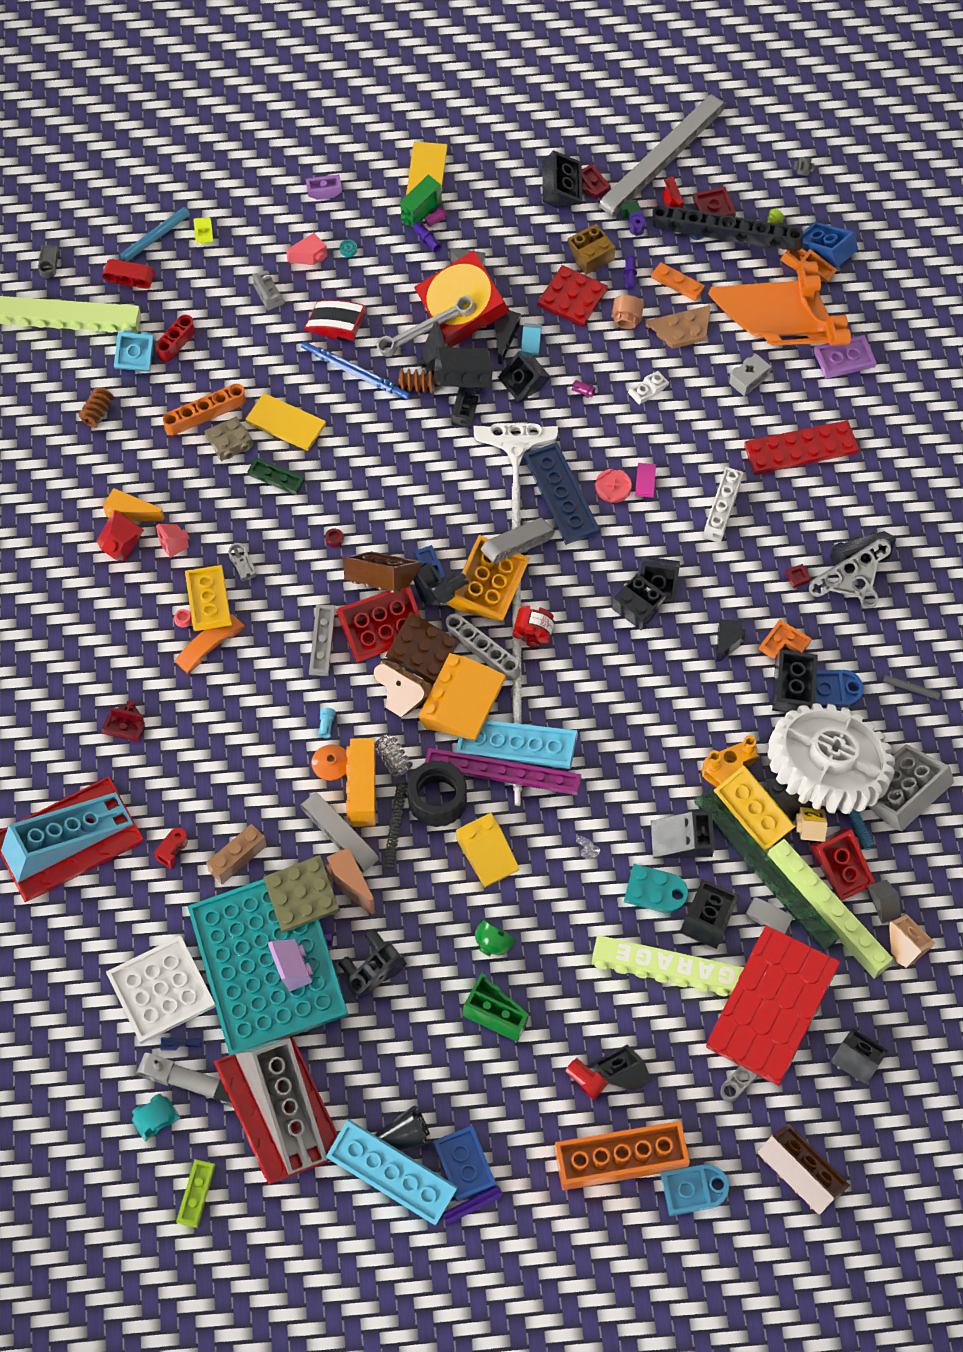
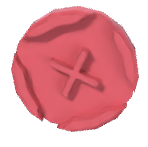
[595,469,632,503]

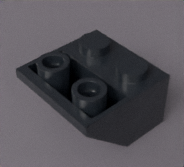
[612,573,666,630]

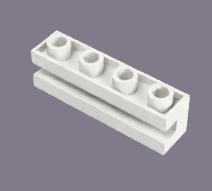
[703,467,743,543]

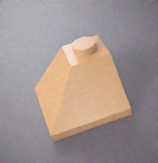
[889,914,936,968]

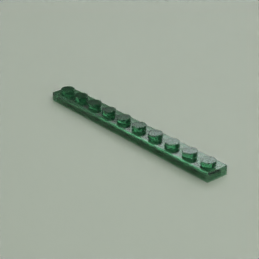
[694,789,840,952]

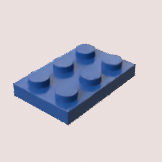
[433,1125,496,1202]

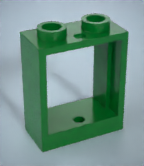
[400,174,442,227]

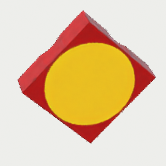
[414,250,510,347]

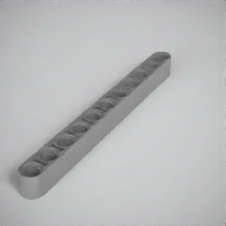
[599,94,726,217]

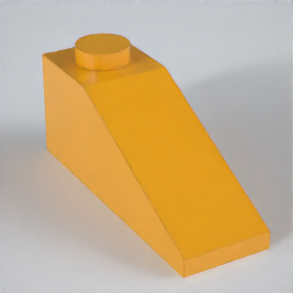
[103,488,164,521]

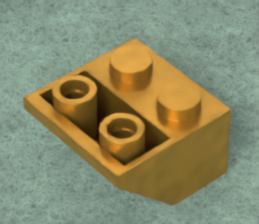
[567,224,616,275]

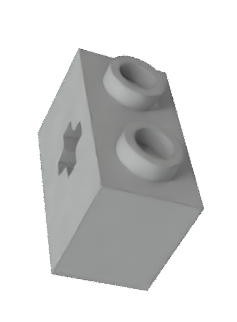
[729,354,771,397]

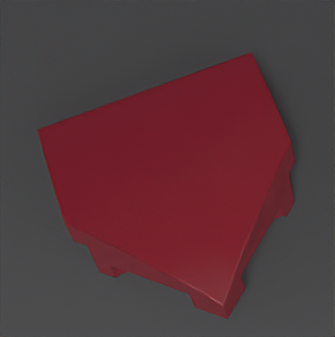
[101,700,145,742]

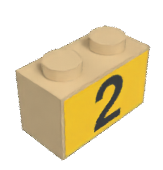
[795,807,827,842]

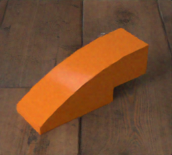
[780,248,837,283]

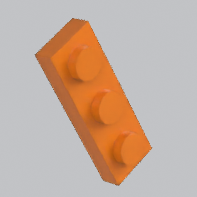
[651,262,705,302]

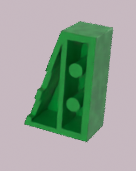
[462,972,529,1042]

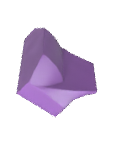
[306,174,342,200]

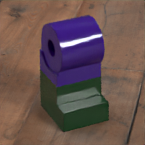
[620,201,646,236]

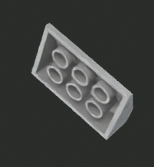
[868,744,954,832]

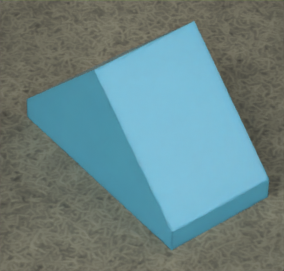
[521,323,542,355]

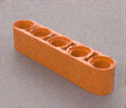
[163,384,246,435]

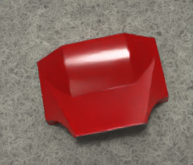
[662,176,684,208]

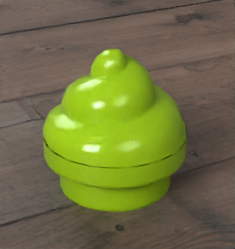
[768,208,785,224]

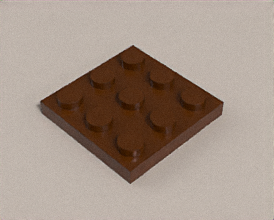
[385,612,459,685]

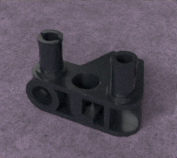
[413,562,469,606]
[338,928,407,998]

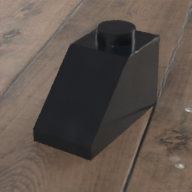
[716,619,746,662]

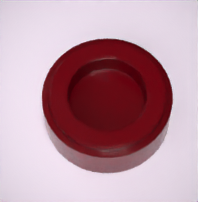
[325,528,344,547]

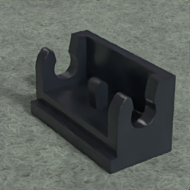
[451,387,479,429]

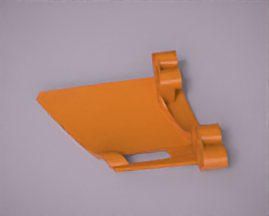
[708,261,851,346]

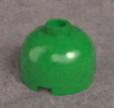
[475,919,516,957]

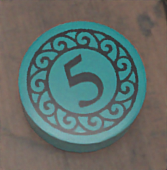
[340,240,357,257]

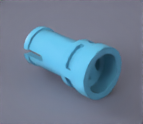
[318,708,336,738]

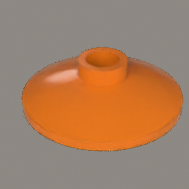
[312,744,348,781]

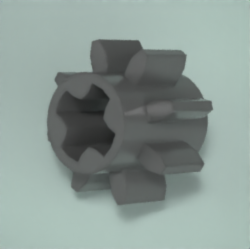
[794,157,815,176]

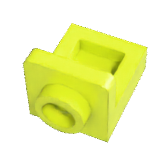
[193,217,213,244]

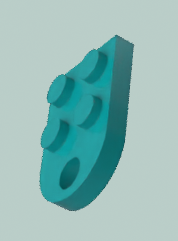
[624,864,688,913]

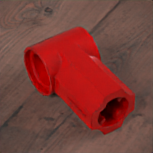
[565,1058,608,1100]

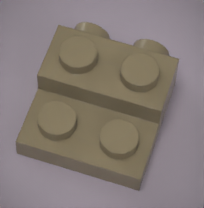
[204,416,253,461]

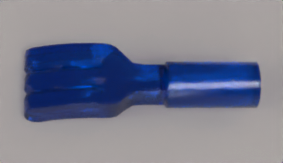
[160,1037,202,1051]

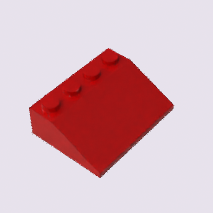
[335,586,421,662]

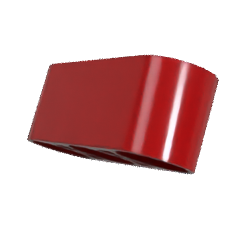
[102,259,155,289]
[156,314,195,362]

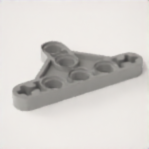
[809,539,891,608]

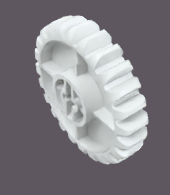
[768,703,895,814]

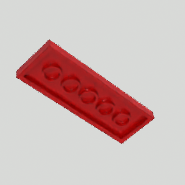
[744,420,859,475]

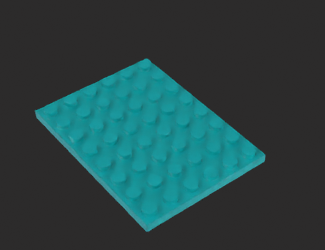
[187,879,349,1055]

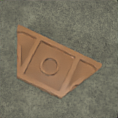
[645,305,711,349]

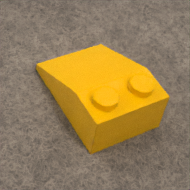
[456,813,520,888]

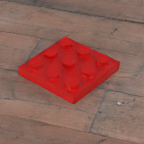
[537,265,608,327]

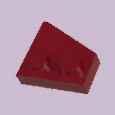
[569,164,611,199]

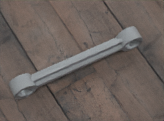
[377,295,476,357]

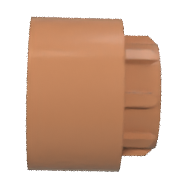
[612,295,644,329]

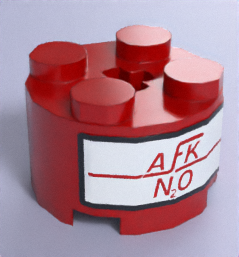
[512,606,554,647]

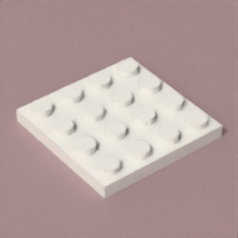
[106,935,216,1044]

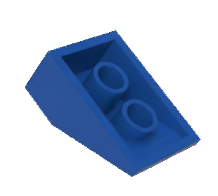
[802,222,858,268]

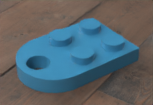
[660,1164,729,1216]

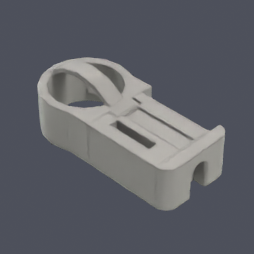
[228,543,256,581]

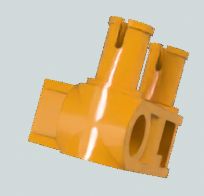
[701,735,760,788]

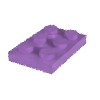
[813,335,877,379]

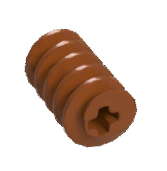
[398,368,435,394]
[79,387,115,428]

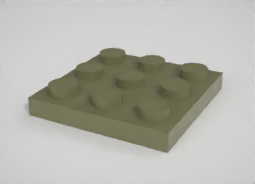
[263,855,340,933]

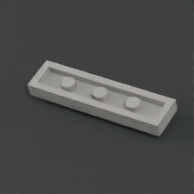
[309,604,335,676]

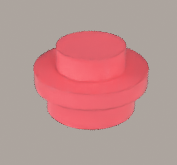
[174,609,192,628]

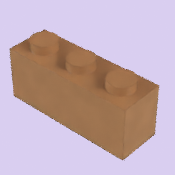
[206,824,267,885]

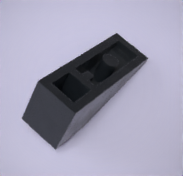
[493,310,521,365]

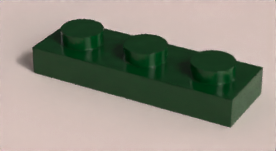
[247,457,305,495]

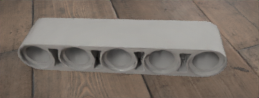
[481,518,555,564]
[446,614,520,680]
[300,792,379,873]

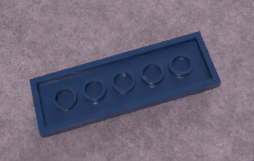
[523,442,600,545]

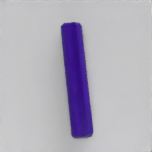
[443,1186,503,1224]

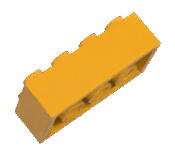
[346,738,375,827]

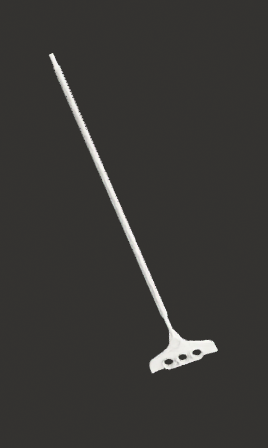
[473,423,558,806]

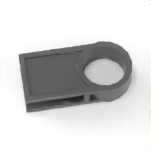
[38,245,59,279]

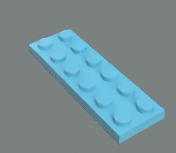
[456,720,578,769]
[326,1119,458,1225]

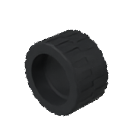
[407,760,467,827]

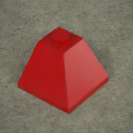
[96,510,144,561]

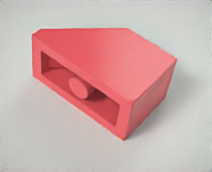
[286,233,327,265]
[156,524,189,558]

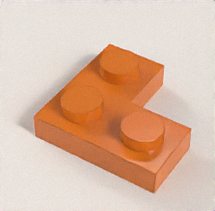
[759,620,812,660]

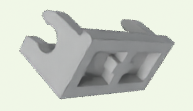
[252,270,285,311]

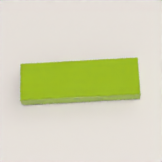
[176,1159,216,1228]

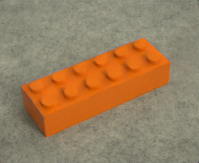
[554,1121,690,1191]

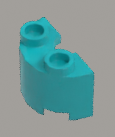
[132,1093,181,1141]

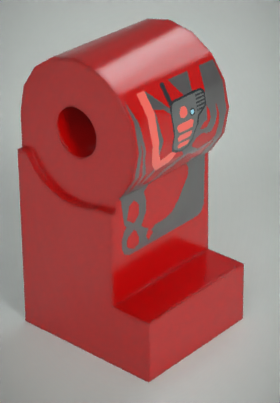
[154,828,188,869]

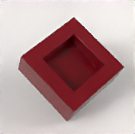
[785,564,811,588]

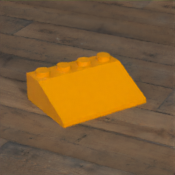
[447,535,530,621]
[418,653,506,741]

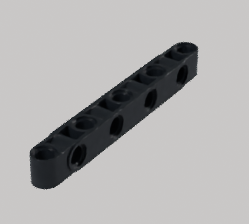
[652,205,803,251]

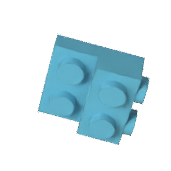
[114,330,156,372]

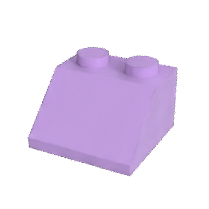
[268,939,314,991]

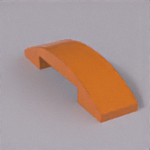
[175,614,245,674]

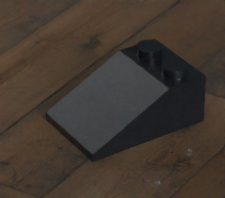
[679,879,739,949]

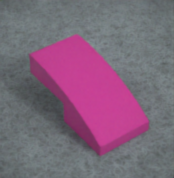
[635,463,656,498]

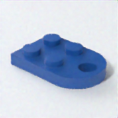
[815,670,863,708]

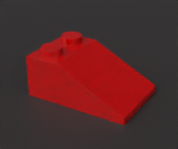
[809,828,876,901]

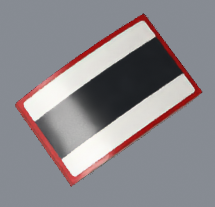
[304,300,366,341]

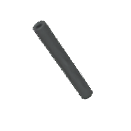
[883,675,940,700]

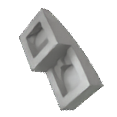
[745,897,793,934]

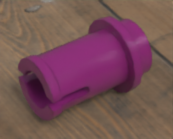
[424,208,447,227]
[571,380,596,398]

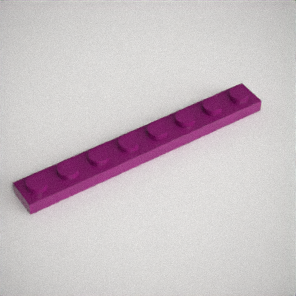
[425,748,582,795]

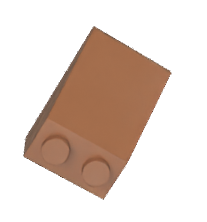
[325,847,375,915]

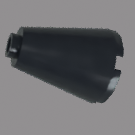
[374,1105,432,1152]

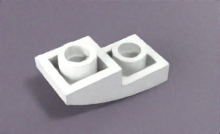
[628,371,669,405]

